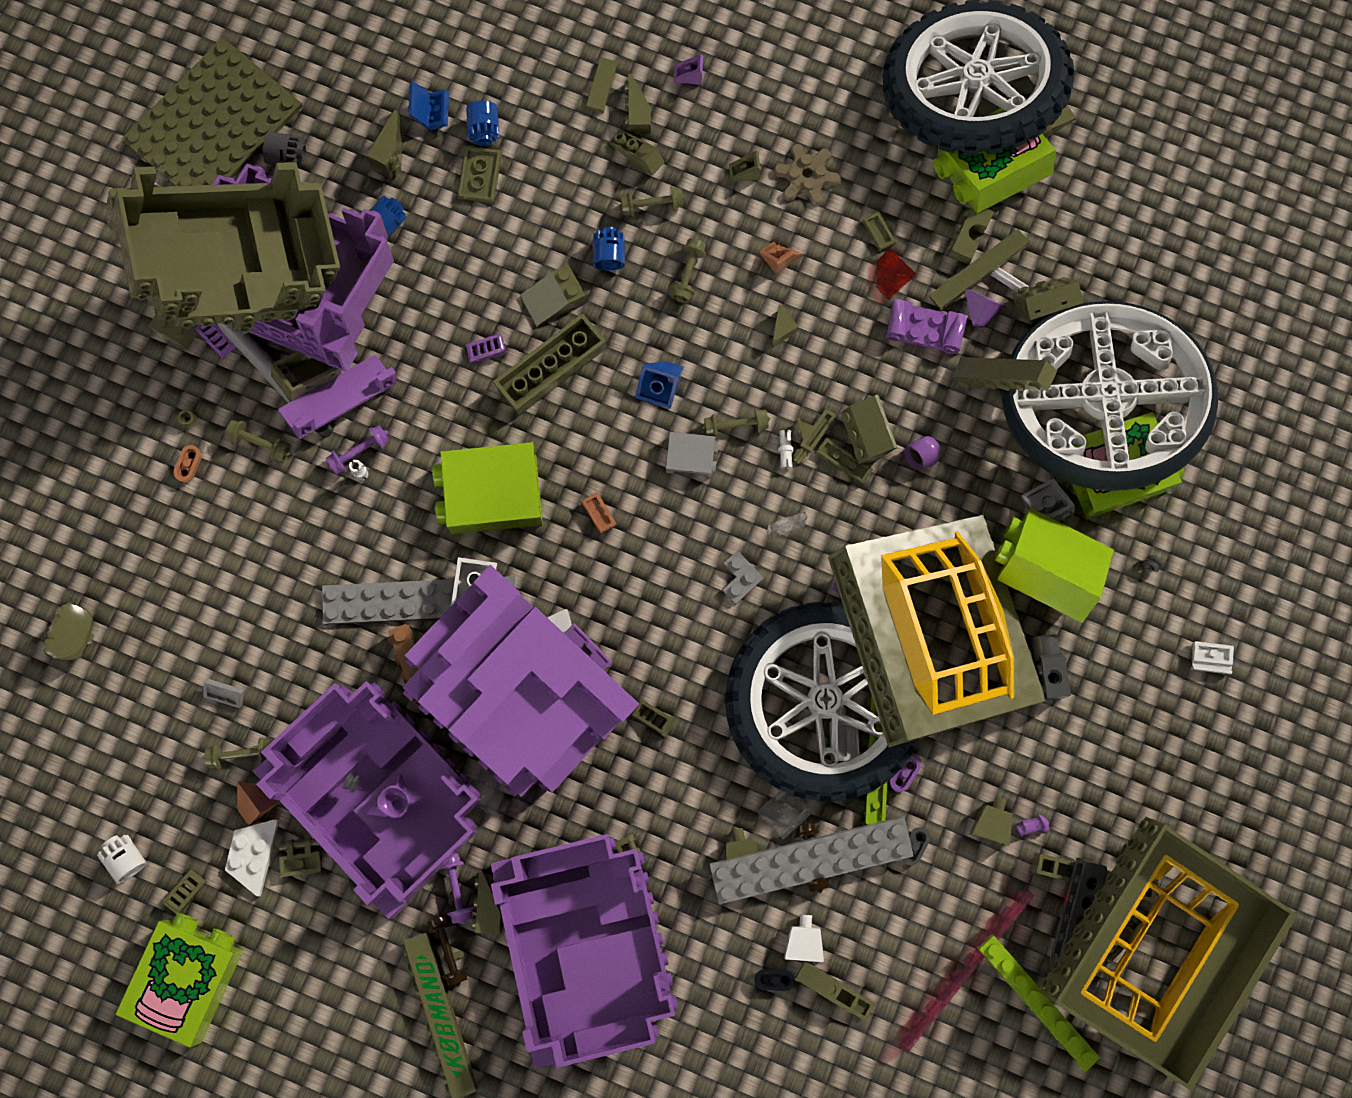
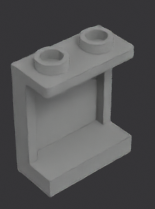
[666,432,718,477]

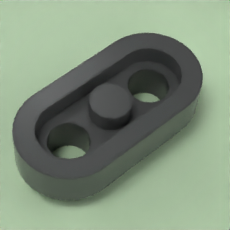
[901,827,930,865]

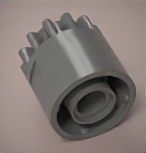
[263,131,306,167]

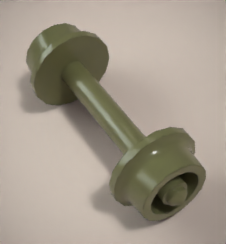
[619,186,686,217]
[670,238,706,303]
[702,408,771,439]
[225,420,291,462]
[204,738,272,770]

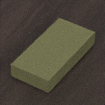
[862,211,896,252]

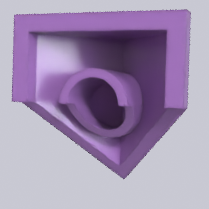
[965,289,1005,328]

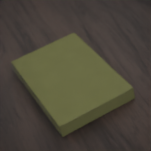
[457,146,502,204]

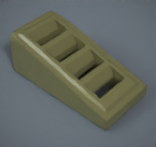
[631,699,676,737]
[162,869,207,913]

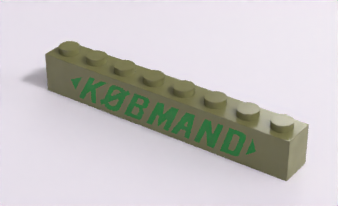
[402,932,478,1098]

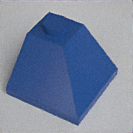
[635,361,683,409]

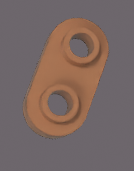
[174,445,202,483]

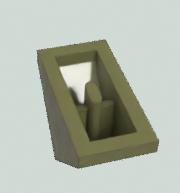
[729,151,760,182]
[772,305,798,346]

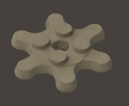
[773,144,841,206]

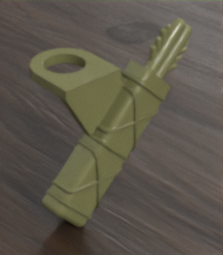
[793,409,836,464]

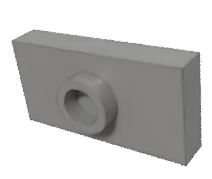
[203,678,244,708]

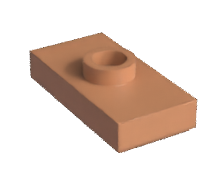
[581,492,617,535]

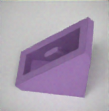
[674,54,703,84]

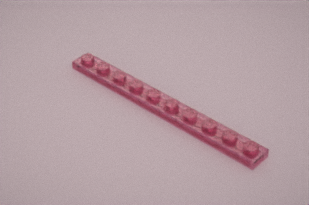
[899,890,1035,1053]

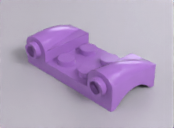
[885,299,968,354]

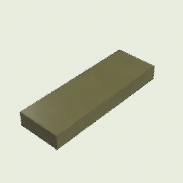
[586,57,618,113]
[815,437,873,485]

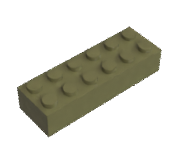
[493,313,607,416]

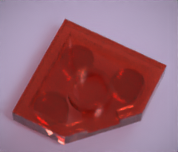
[876,249,916,300]

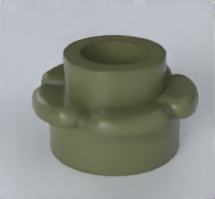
[178,410,197,428]

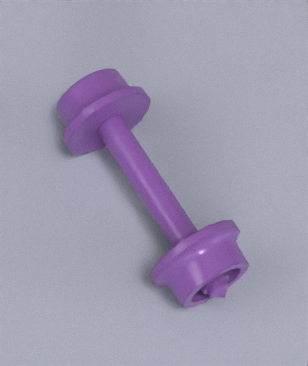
[326,425,390,475]
[439,854,474,925]

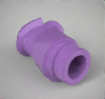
[1016,815,1049,837]

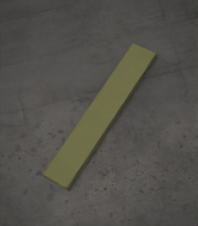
[929,229,1030,311]

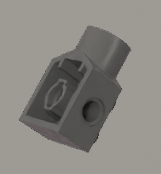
[1030,635,1071,701]

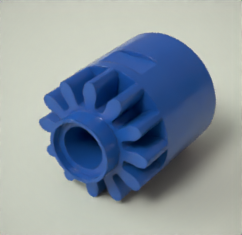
[466,101,499,146]
[369,196,407,240]
[593,227,625,271]

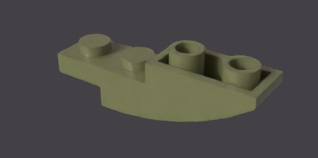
[795,961,876,1021]

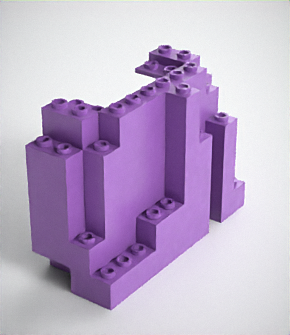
[212,164,394,372]
[403,564,639,797]
[253,681,482,919]
[491,834,678,1069]

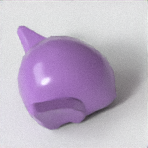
[367,774,411,819]

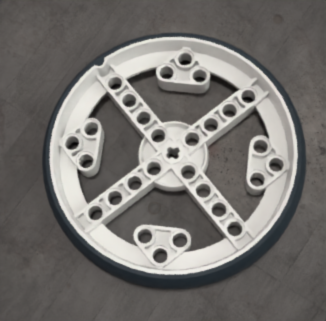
[1001,301,1218,491]

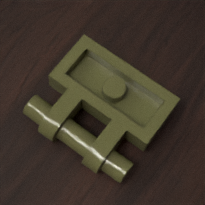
[279,837,323,877]

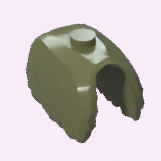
[44,602,94,662]

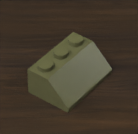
[840,395,898,465]

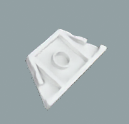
[225,819,279,896]

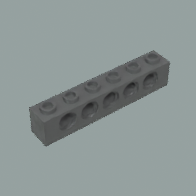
[1046,858,1107,975]

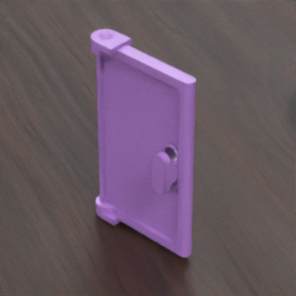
[564,623,612,670]

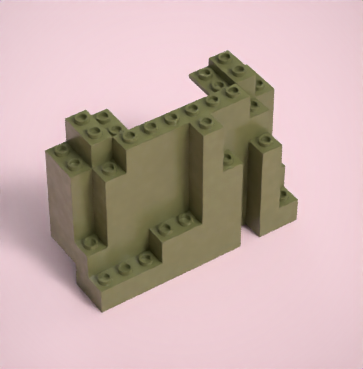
[106,162,340,332]

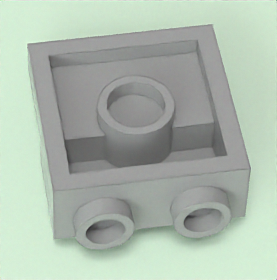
[1021,478,1075,522]

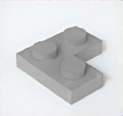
[722,550,764,605]

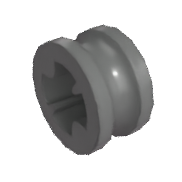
[1143,555,1163,572]
[343,773,360,793]

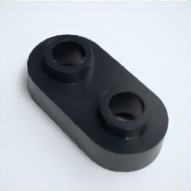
[754,969,795,991]

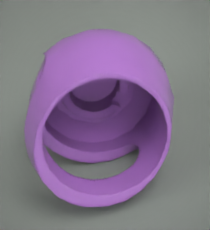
[903,436,941,470]

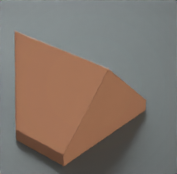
[759,241,805,274]
[237,781,280,826]

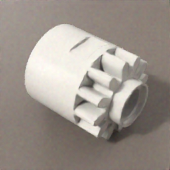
[97,835,147,884]

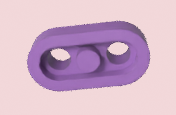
[889,756,921,792]

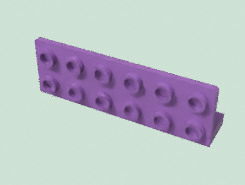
[279,355,396,439]

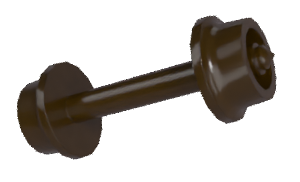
[794,821,831,893]
[427,915,468,987]

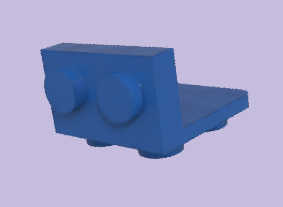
[408,82,449,130]

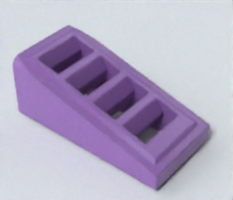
[195,324,236,359]
[466,334,506,363]

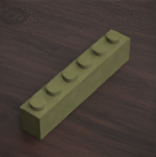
[952,357,1057,392]

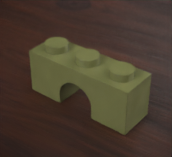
[948,207,994,266]

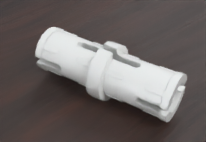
[778,430,793,470]
[349,460,368,481]

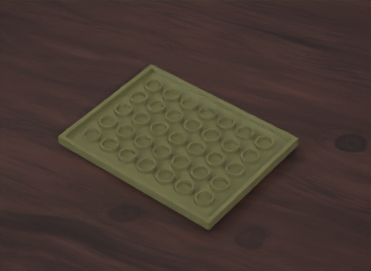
[121,37,303,186]

